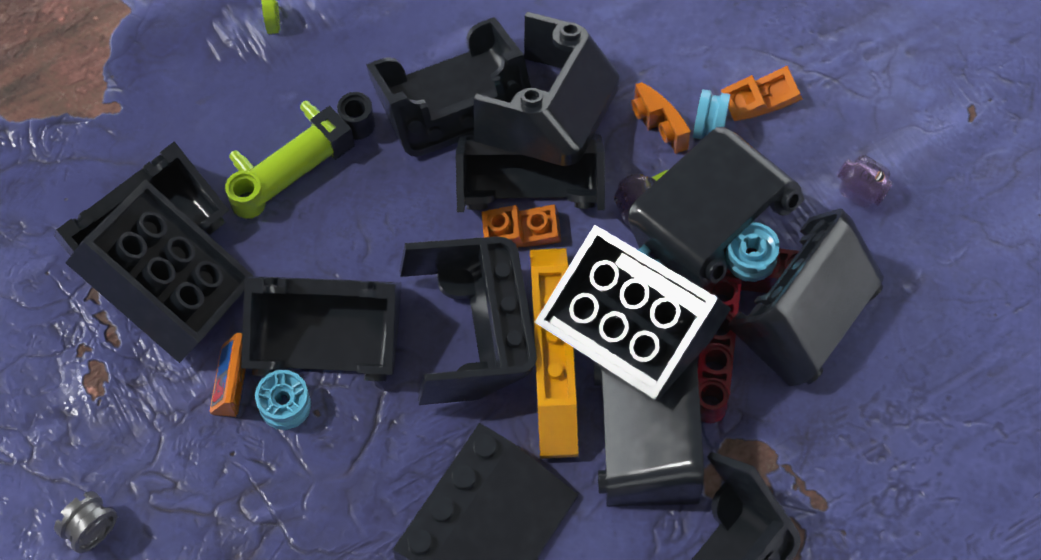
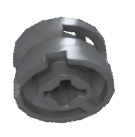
[54,491,117,553]

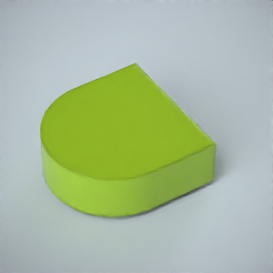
[261,0,280,34]

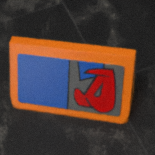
[210,333,246,417]

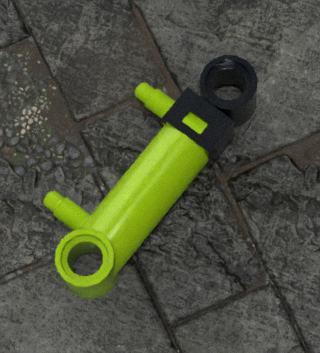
[225,92,375,219]

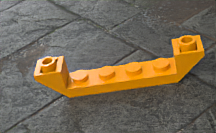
[530,248,578,459]

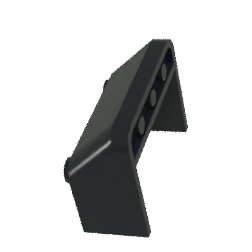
[474,12,619,166]
[455,134,605,213]
[399,237,537,405]
[691,451,801,560]

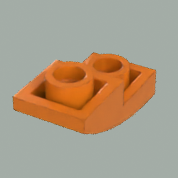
[631,82,691,154]
[482,204,561,247]

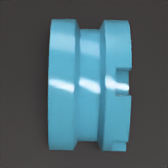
[693,89,731,140]
[725,222,780,282]
[255,370,311,430]

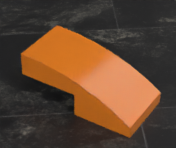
[721,66,803,121]

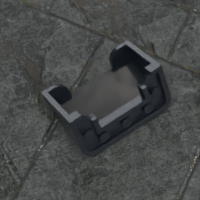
[366,17,531,157]
[628,127,805,292]
[54,141,229,256]
[728,209,884,386]
[241,276,402,381]
[594,357,704,507]

